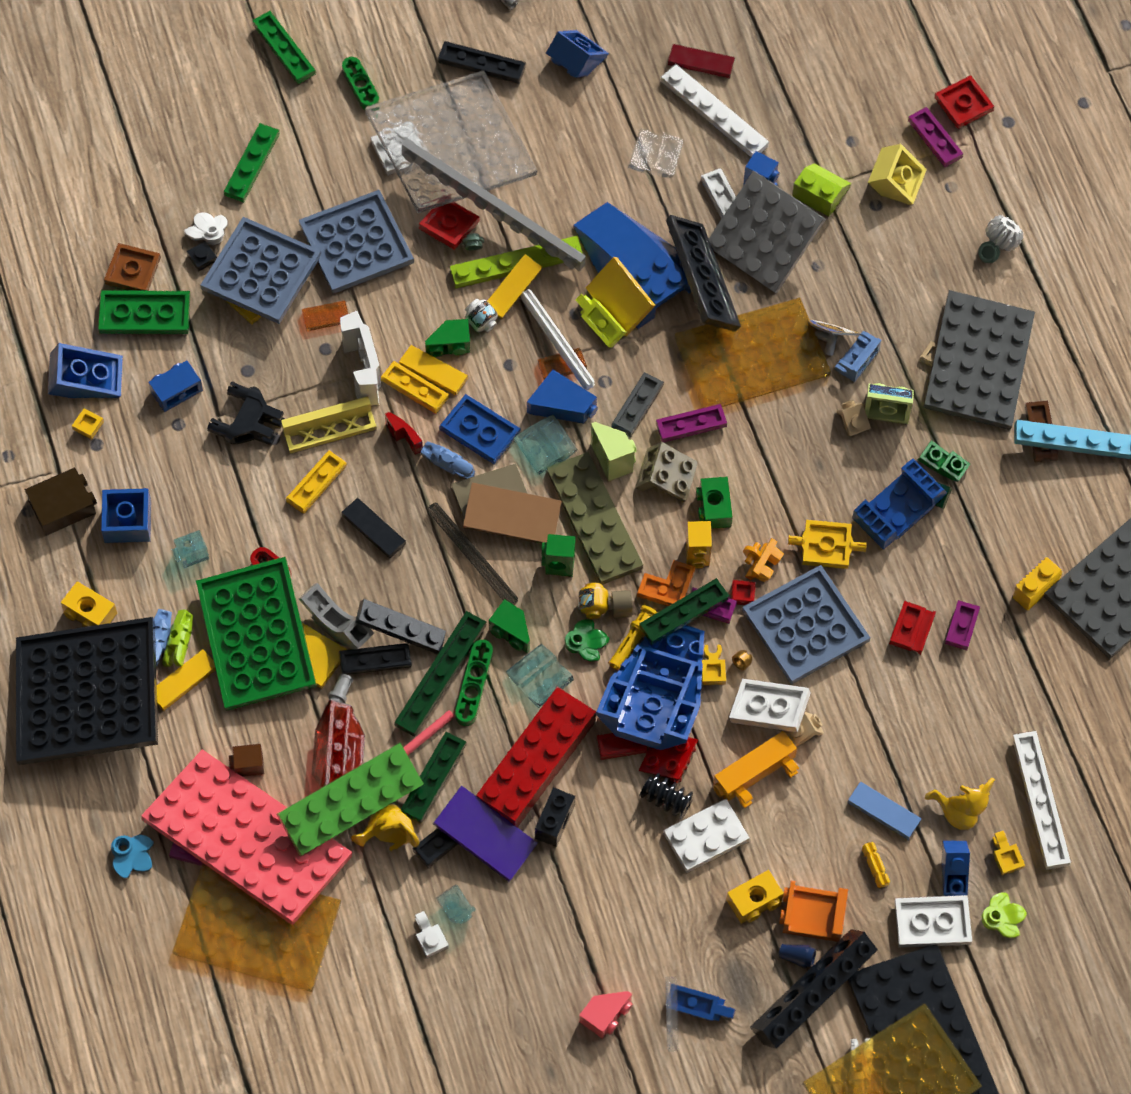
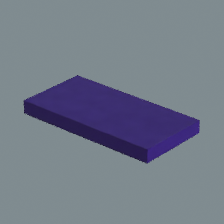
[433,785,538,882]

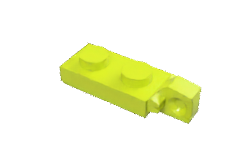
[575,294,627,348]

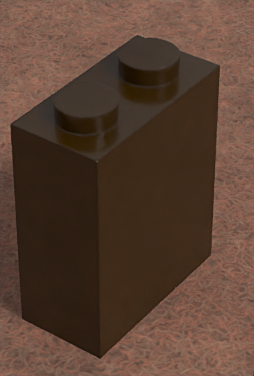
[24,467,97,536]

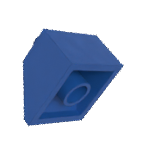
[546,30,609,78]

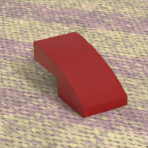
[385,412,423,455]

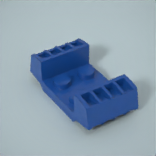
[852,459,947,550]

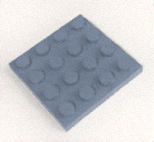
[299,189,414,294]
[200,217,321,324]
[742,565,871,684]

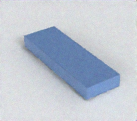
[848,781,922,840]

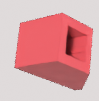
[579,991,633,1039]

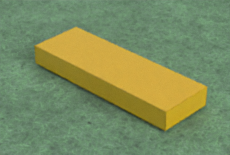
[487,254,542,319]
[399,345,468,395]
[381,361,449,414]
[286,450,347,514]
[157,649,216,711]

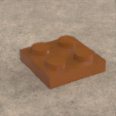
[104,243,161,291]

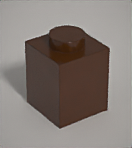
[229,744,265,777]

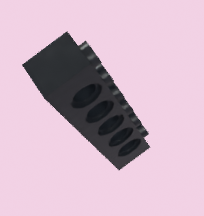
[750,929,878,1049]

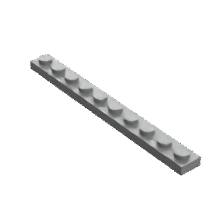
[401,138,586,272]

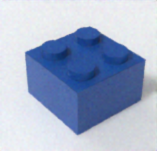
[101,488,151,543]

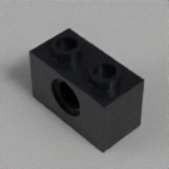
[535,787,575,847]

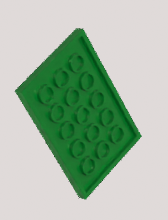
[196,557,317,711]

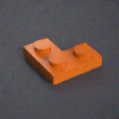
[637,560,695,606]

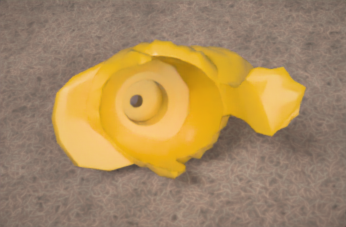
[925,778,995,830]
[351,804,420,851]

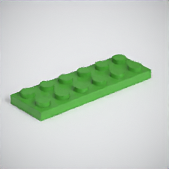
[276,743,424,856]

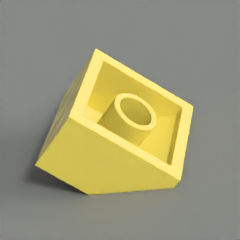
[868,144,927,205]

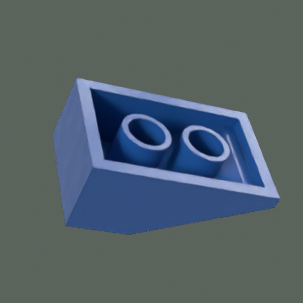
[48,343,123,398]

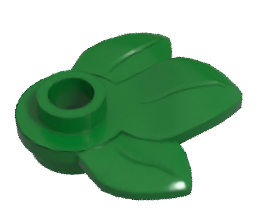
[564,619,610,662]

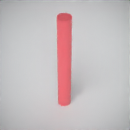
[403,710,454,755]

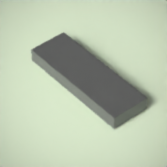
[611,372,664,437]

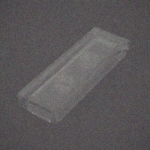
[665,976,679,1052]

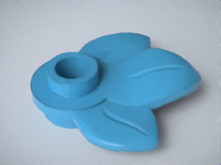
[111,835,154,879]

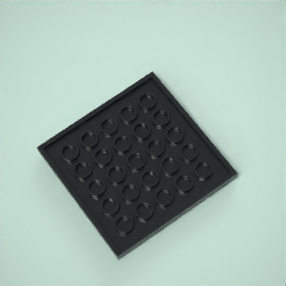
[16,617,158,765]

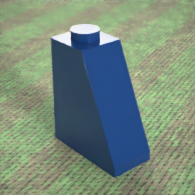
[527,370,598,424]

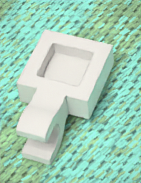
[415,911,449,958]

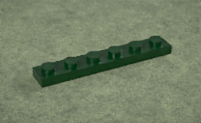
[394,611,487,737]

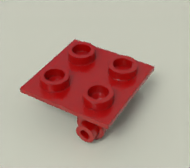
[639,737,698,785]

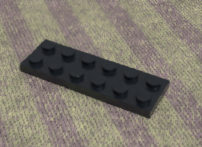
[666,215,741,332]

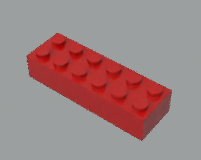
[476,687,596,828]

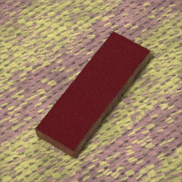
[668,44,735,79]

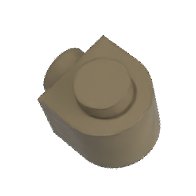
[608,590,632,618]

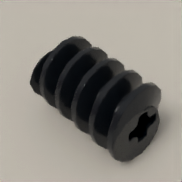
[640,773,693,820]

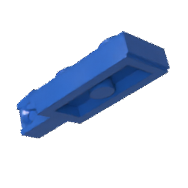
[666,983,736,1021]

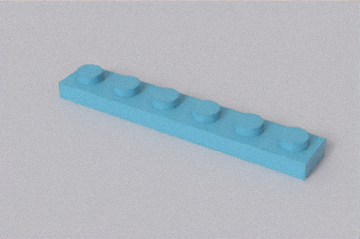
[1014,420,1131,459]

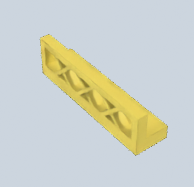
[281,396,377,454]

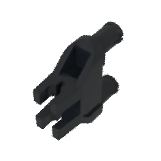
[207,381,284,445]

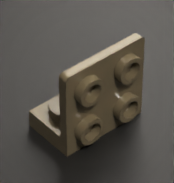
[635,442,698,501]

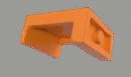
[779,880,848,942]

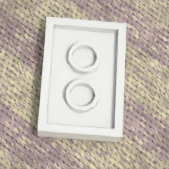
[729,679,811,732]
[663,799,750,873]
[894,896,972,948]

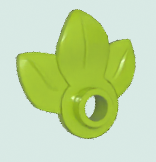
[982,892,1027,938]

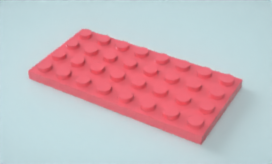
[141,749,352,925]

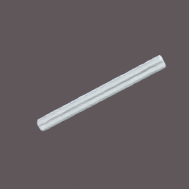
[521,289,595,390]

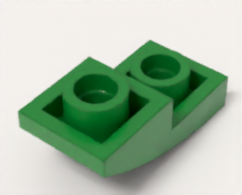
[917,440,970,482]

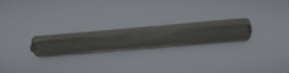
[427,502,518,605]

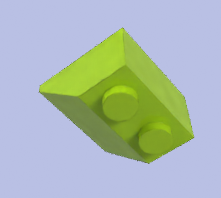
[792,163,852,217]

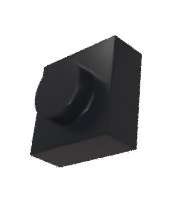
[187,241,217,271]

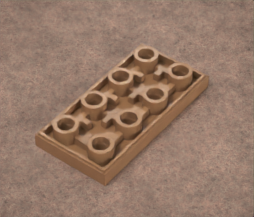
[463,482,562,544]

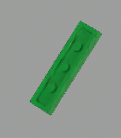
[252,10,316,84]
[224,123,280,203]

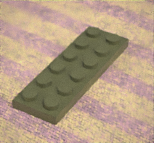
[547,452,643,585]

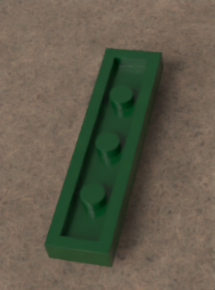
[639,578,730,645]
[400,731,467,824]

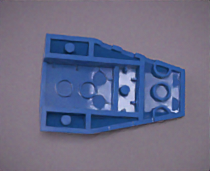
[573,202,692,329]
[596,625,704,750]

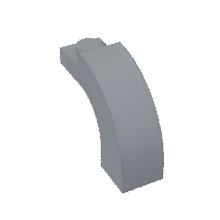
[299,583,374,649]

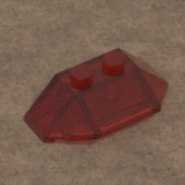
[312,700,365,788]

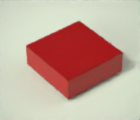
[731,580,756,605]

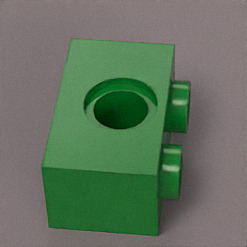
[696,476,733,529]
[541,534,576,577]

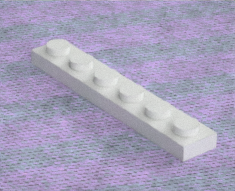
[661,65,769,157]
[1012,731,1071,870]

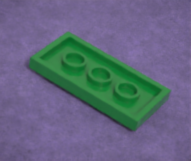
[98,290,191,334]

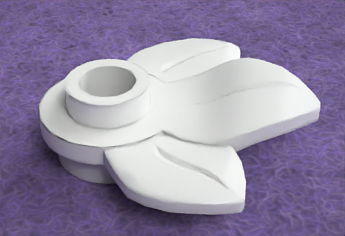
[184,213,227,245]

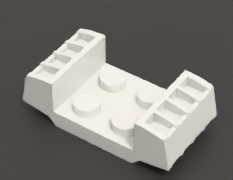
[340,311,381,406]

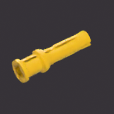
[608,605,657,671]

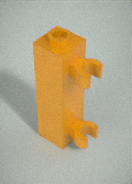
[713,731,799,808]

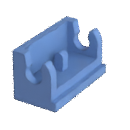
[834,331,881,382]

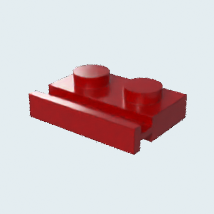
[889,601,936,655]

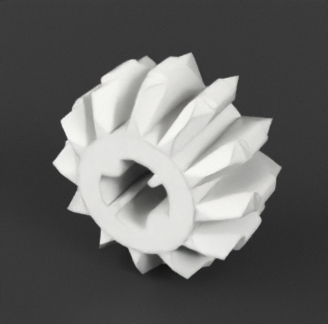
[986,215,1023,252]

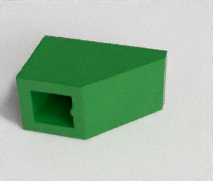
[425,319,470,357]
[489,599,530,653]

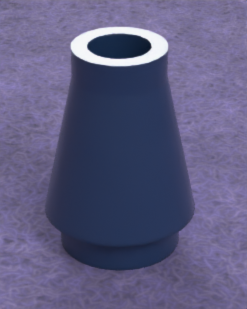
[779,944,816,969]

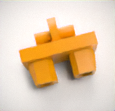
[743,538,784,582]

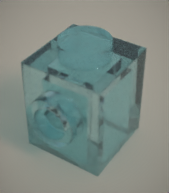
[172,530,209,568]

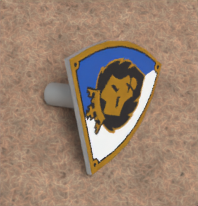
[807,319,860,356]

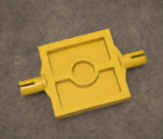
[788,520,867,569]

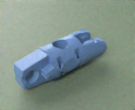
[420,441,476,479]
[154,609,172,666]

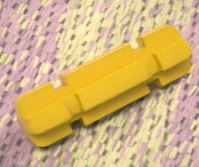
[862,842,890,888]

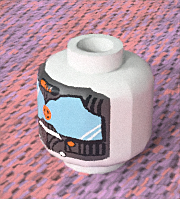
[465,299,498,332]

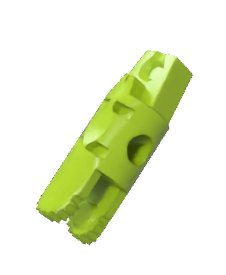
[162,609,193,667]

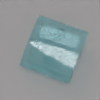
[513,415,578,475]
[506,643,574,708]

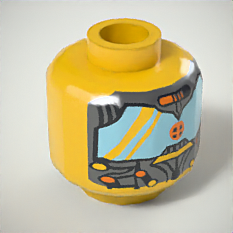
[578,583,609,619]

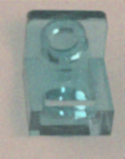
[436,885,476,924]

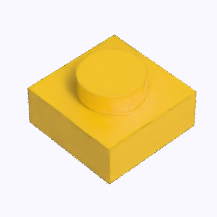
[72,408,104,440]

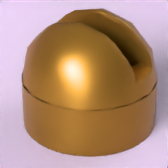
[732,650,753,671]

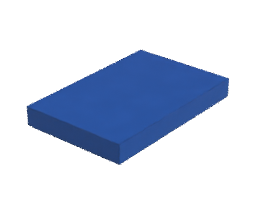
[439,394,520,464]

